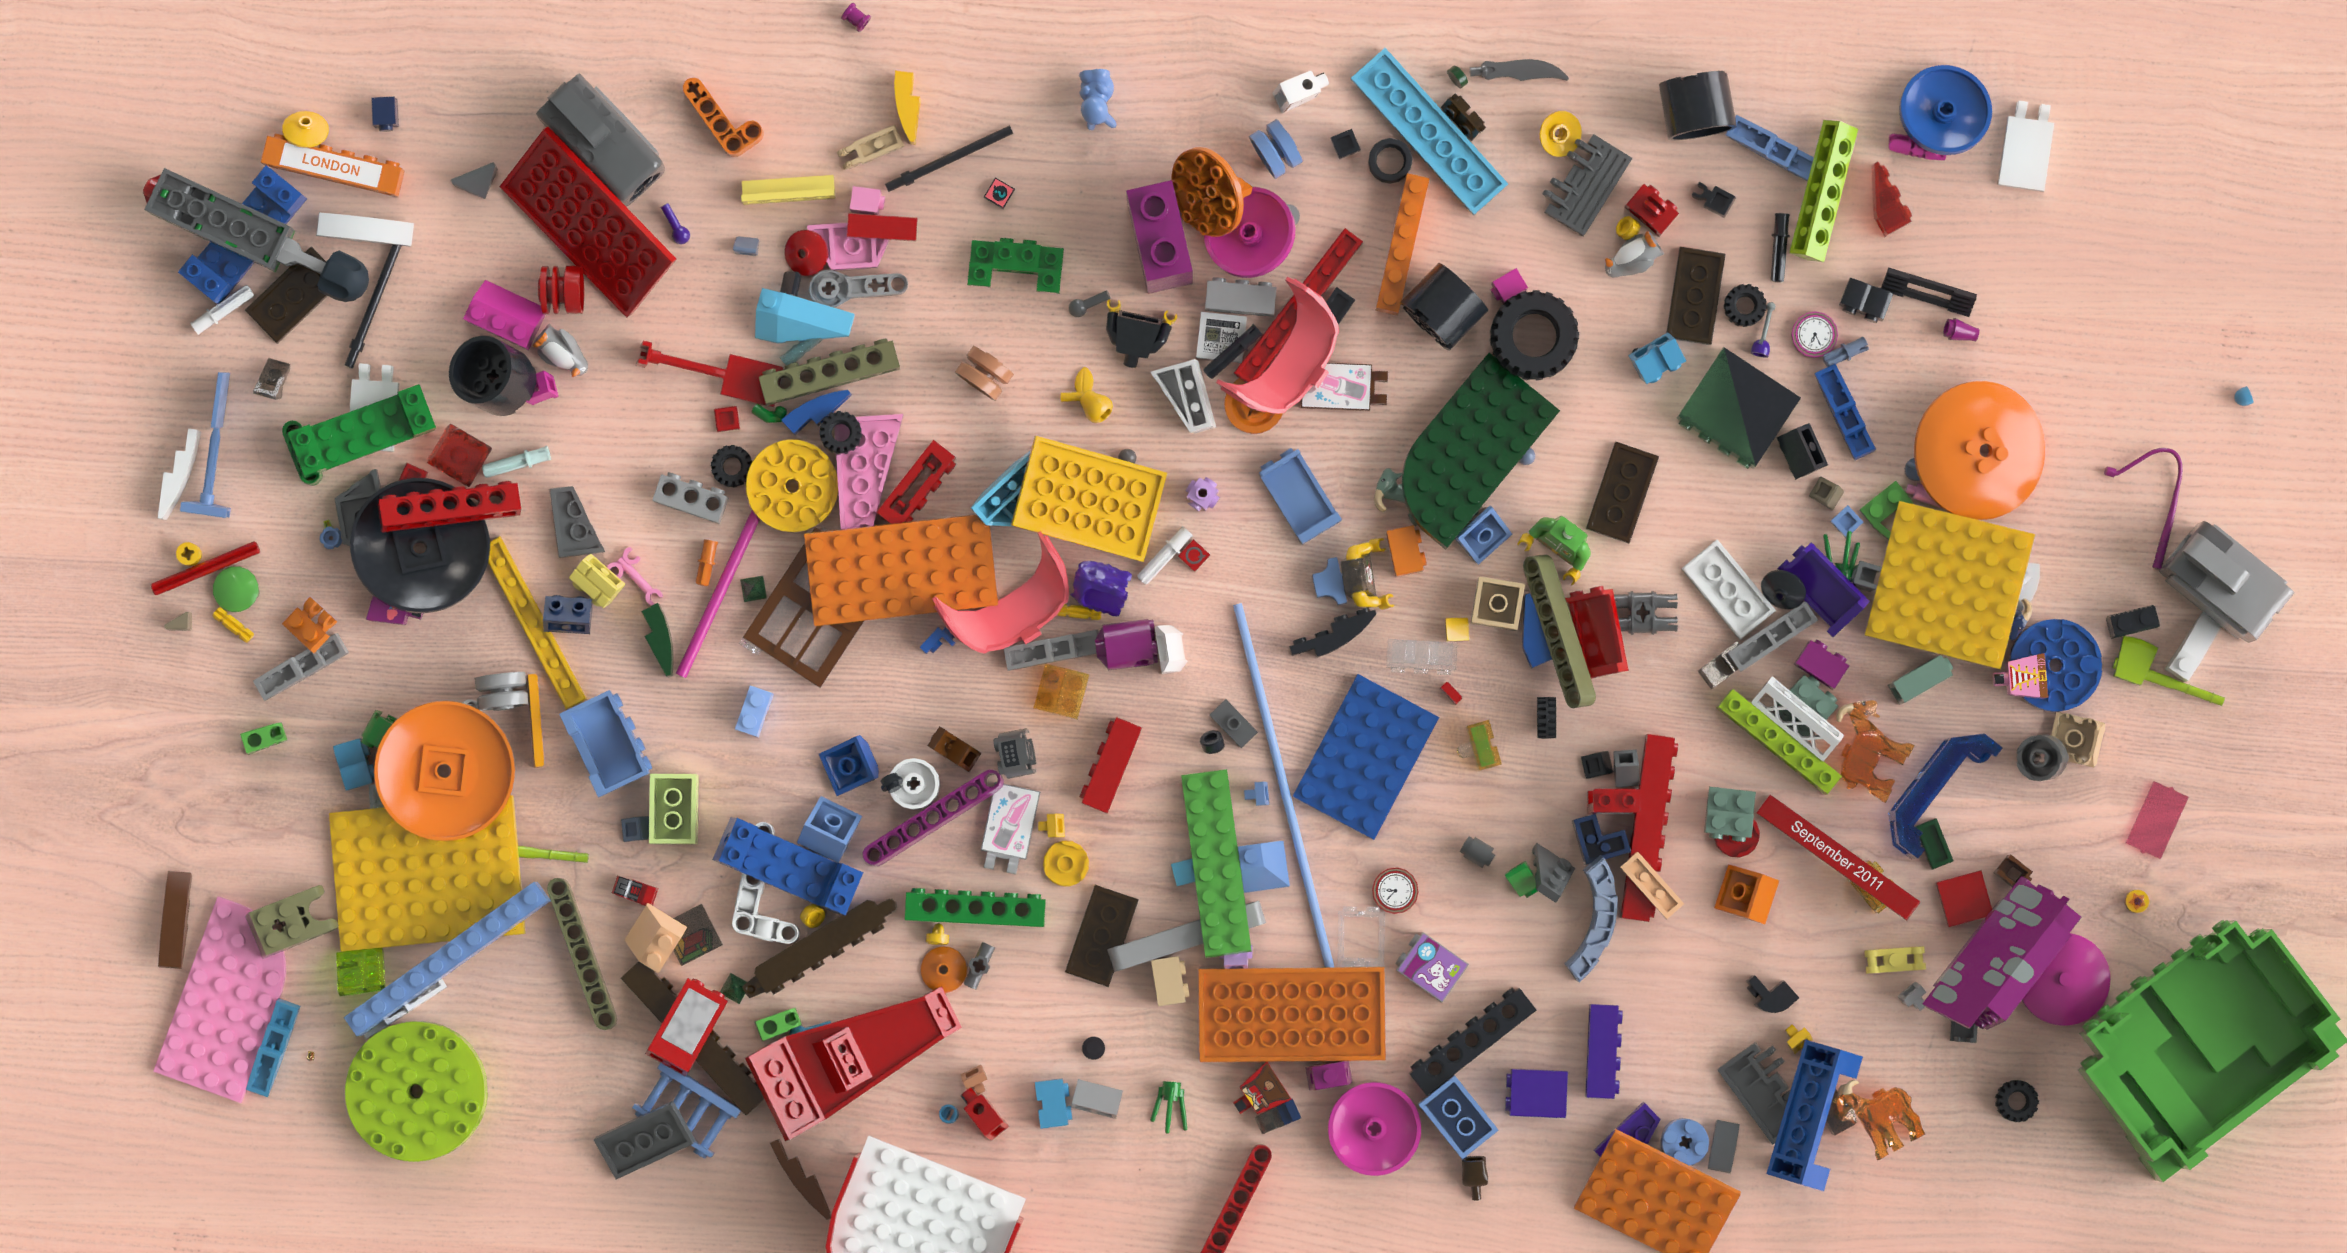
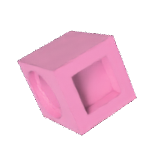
[850,186,885,215]

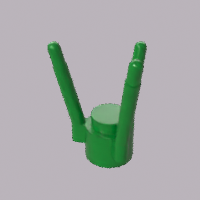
[1823,531,1860,581]
[1150,1081,1188,1134]

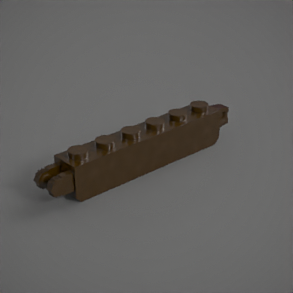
[742,899,897,998]

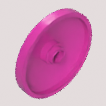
[1204,187,1296,278]
[2022,933,2111,1026]
[1328,1082,1421,1176]

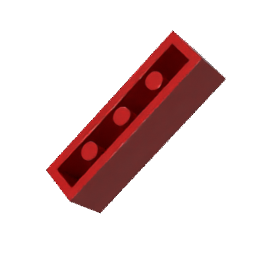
[1079,717,1142,814]

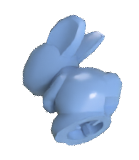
[1079,69,1117,130]

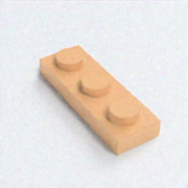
[1620,852,1684,919]

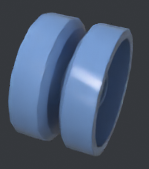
[1249,119,1303,179]

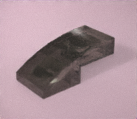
[1698,641,1740,689]

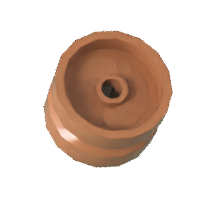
[955,345,1014,401]

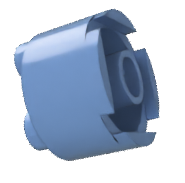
[1660,1118,1709,1165]

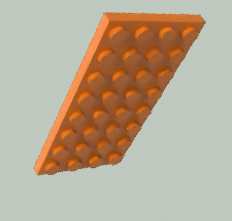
[804,514,998,626]
[1198,967,1386,1062]

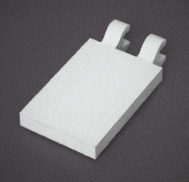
[1998,101,2054,192]
[350,363,399,452]

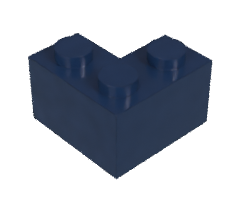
[1572,814,1631,865]

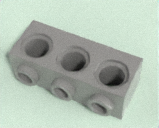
[652,472,729,524]

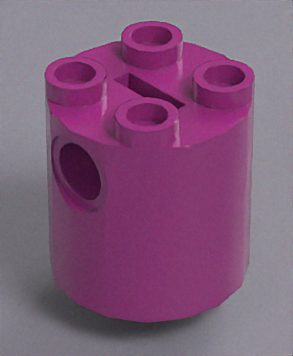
[1095,619,1158,671]

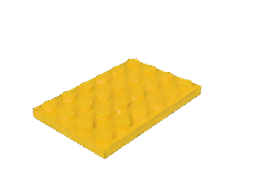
[1011,436,1167,562]

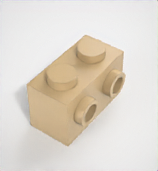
[1151,956,1190,1007]

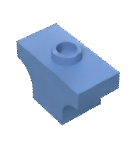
[1312,557,1348,606]

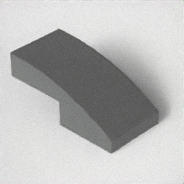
[1708,1120,1740,1173]

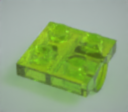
[336,948,386,997]

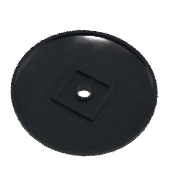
[350,478,490,613]

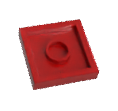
[1936,870,1992,927]

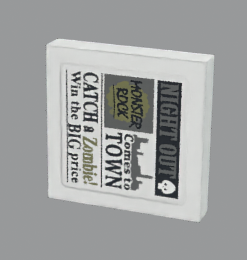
[1196,312,1247,363]

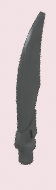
[1469,59,1569,81]

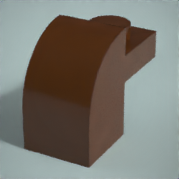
[927,726,981,772]

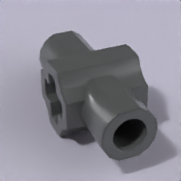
[963,942,995,990]

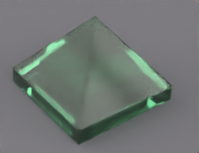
[740,576,767,602]
[720,973,747,1004]

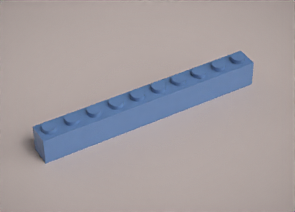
[344,882,551,1036]

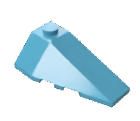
[755,288,855,343]

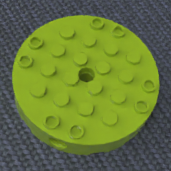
[345,1021,488,1162]

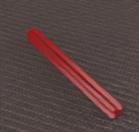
[151,541,260,595]

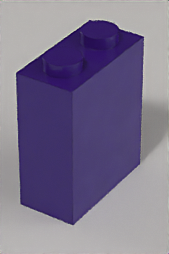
[1505,1069,1568,1118]

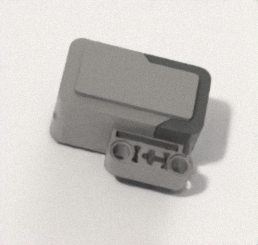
[2159,521,2294,643]

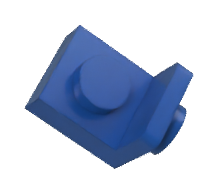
[920,627,956,654]

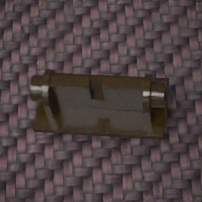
[1441,93,1486,141]

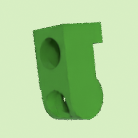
[240,722,288,755]
[755,1008,802,1041]

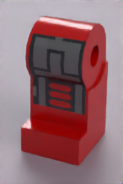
[611,875,659,906]

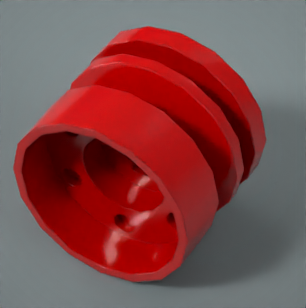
[538,265,585,314]

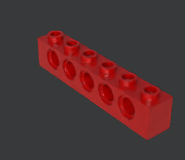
[378,481,521,532]

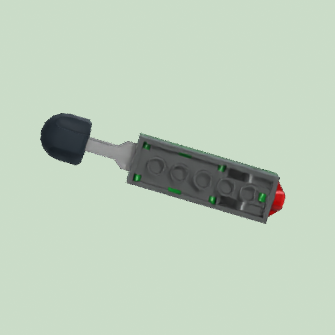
[143,168,369,302]

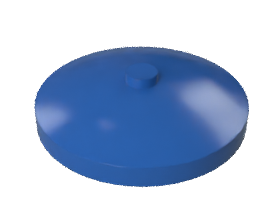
[1899,65,1992,155]

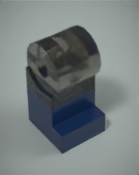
[1254,1098,1301,1134]

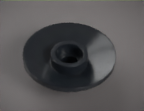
[1761,570,1806,609]

